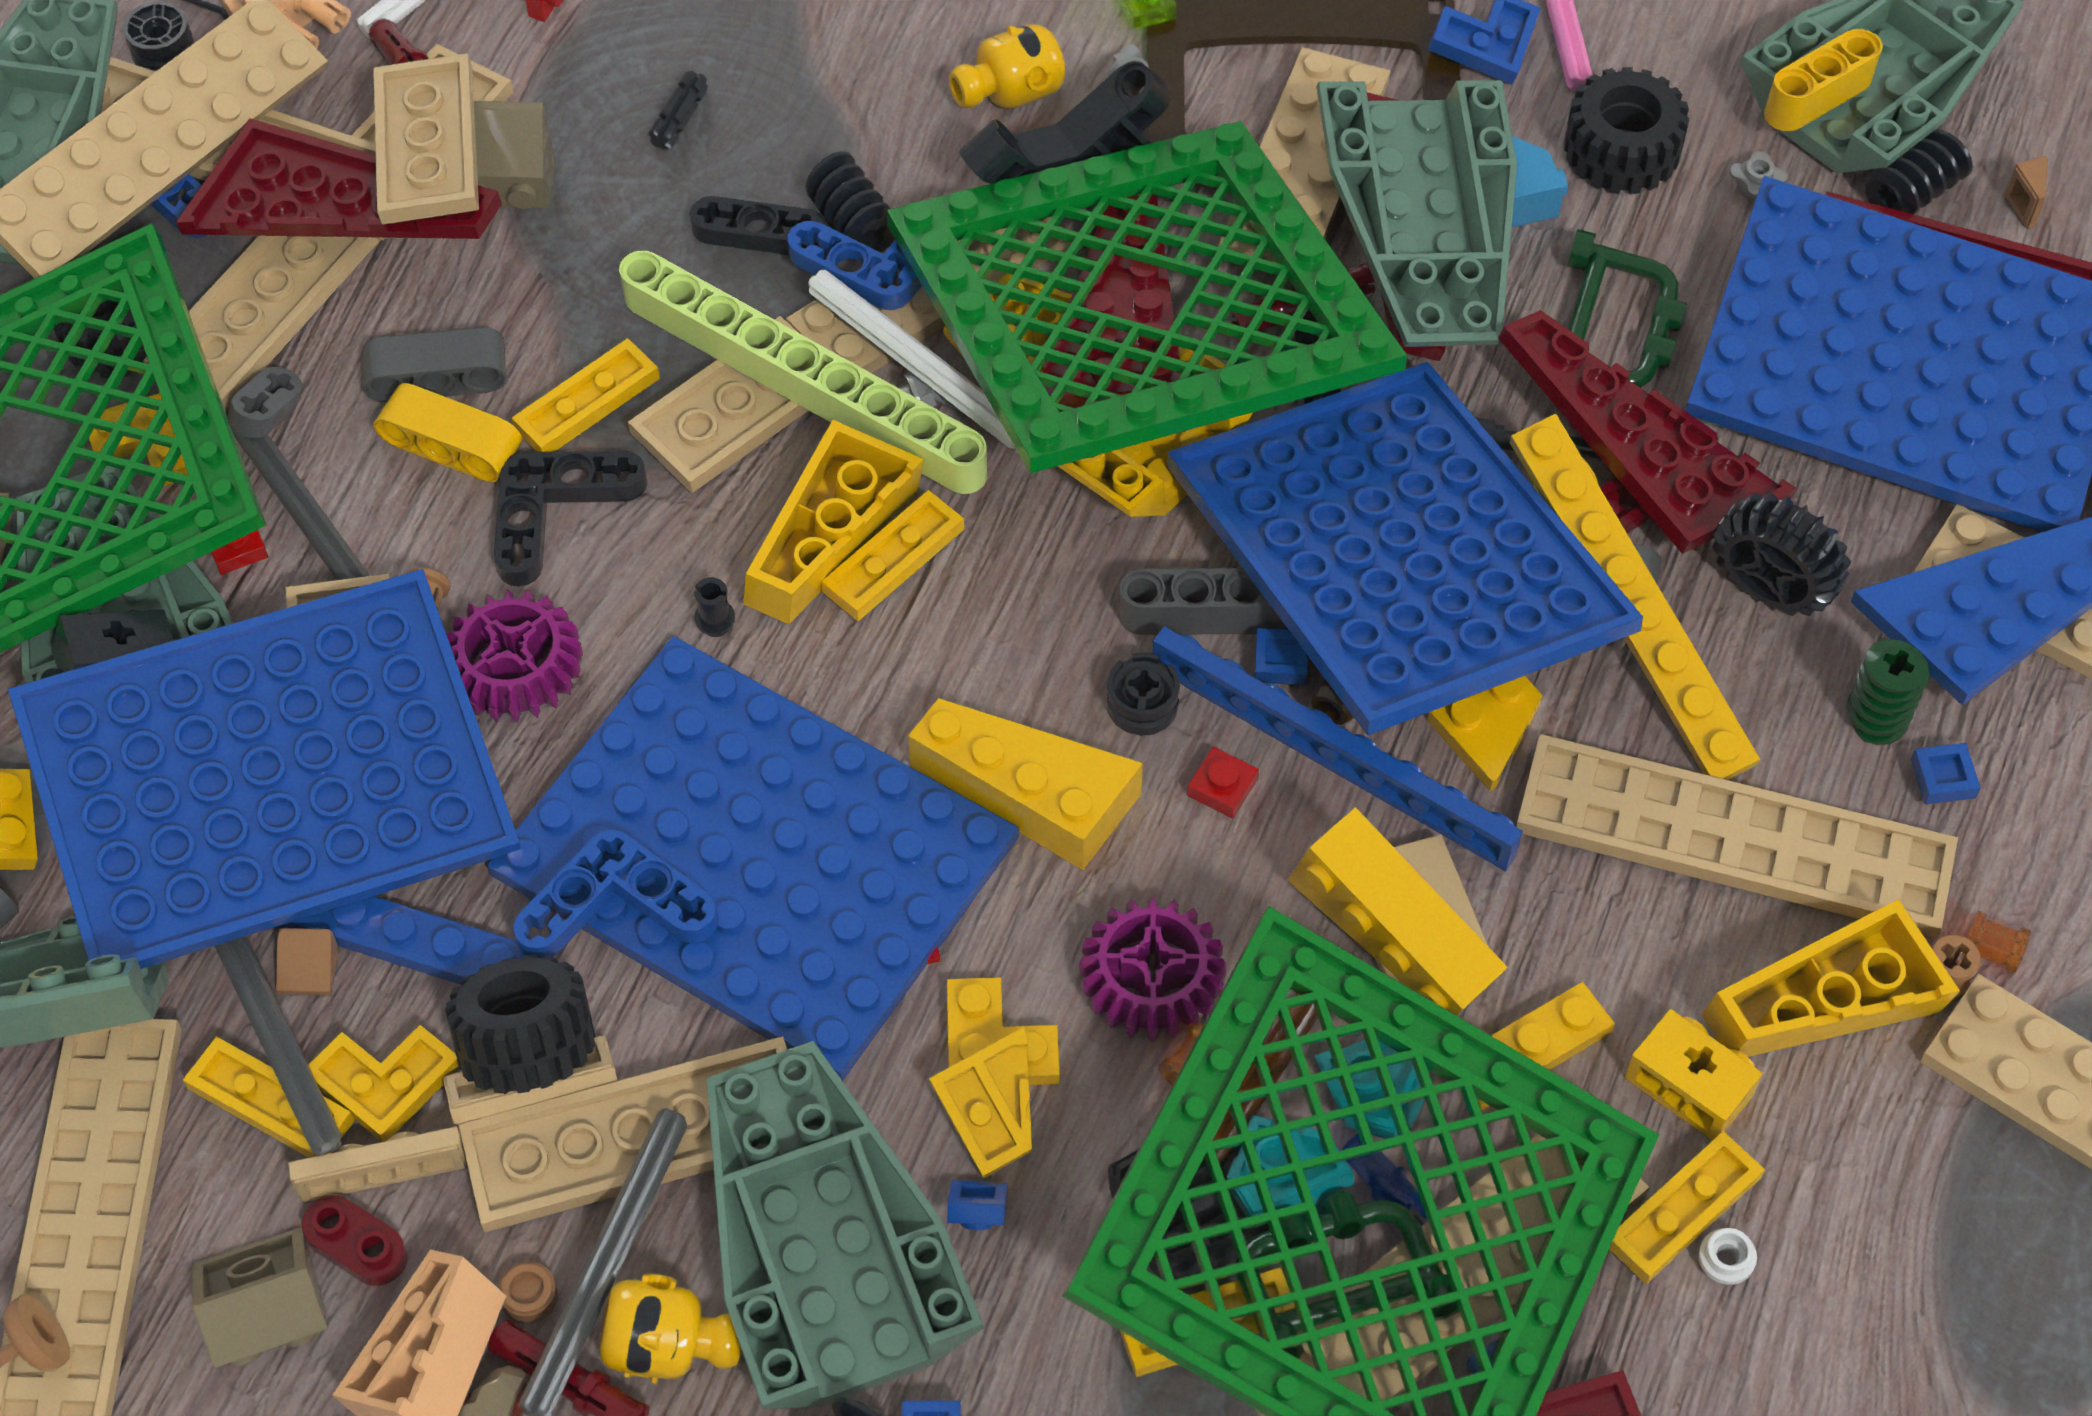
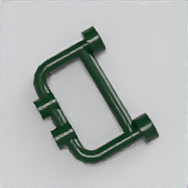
[1567,229,1687,388]
[1235,1191,1459,1359]

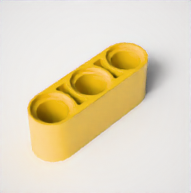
[1764,29,1883,131]
[373,383,523,482]

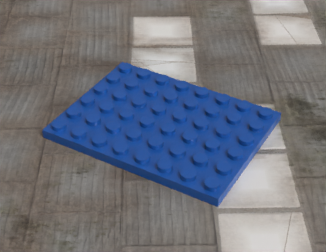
[1685,176,2092,532]
[1167,362,1643,736]
[8,569,520,969]
[487,636,1019,1082]

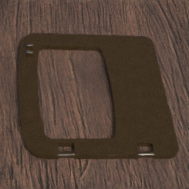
[1147,0,1461,176]

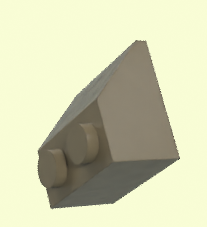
[474,101,556,209]
[192,1227,328,1368]

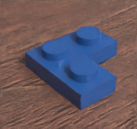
[1427,0,1541,85]

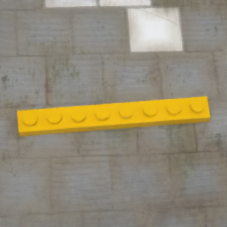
[1510,414,1760,780]

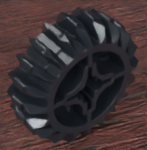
[1712,492,1851,616]

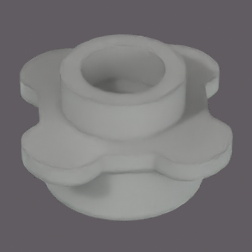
[1730,151,1787,200]

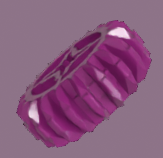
[446,589,583,723]
[1079,896,1226,1041]

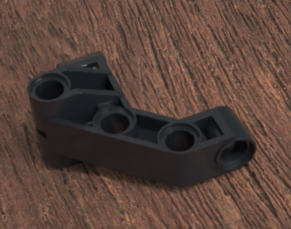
[959,61,1171,184]

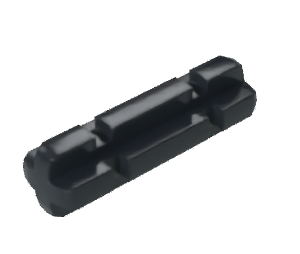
[649,70,708,150]

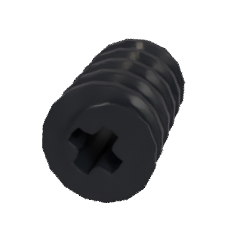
[1865,129,1973,214]
[805,151,895,252]

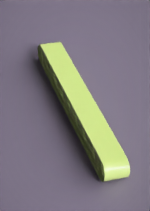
[619,251,987,494]

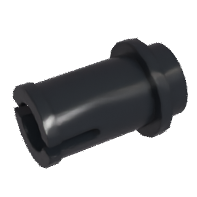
[694,577,735,637]

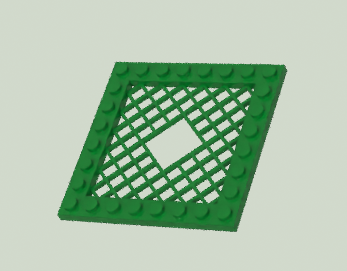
[887,121,1407,474]
[0,223,266,653]
[1062,906,1659,1416]

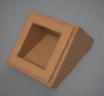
[2005,156,2048,229]
[276,928,339,995]

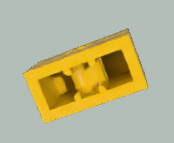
[1625,1008,1763,1141]

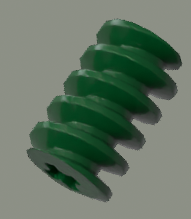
[1846,639,1930,745]

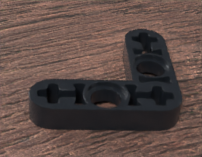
[494,451,648,587]

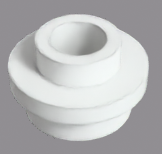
[1698,1228,1757,1285]

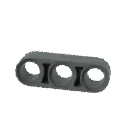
[363,327,506,402]

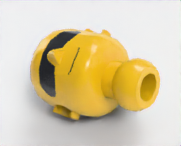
[948,24,1066,109]
[599,1274,741,1384]

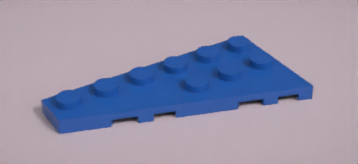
[1851,517,2092,706]

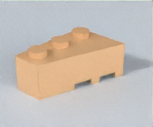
[332,1250,506,1416]

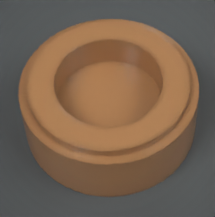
[498,1262,558,1323]

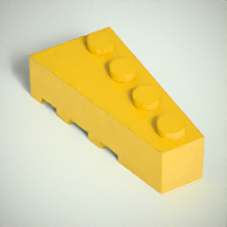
[743,420,924,624]
[908,698,1143,870]
[1287,807,1508,1016]
[1701,899,1960,1057]

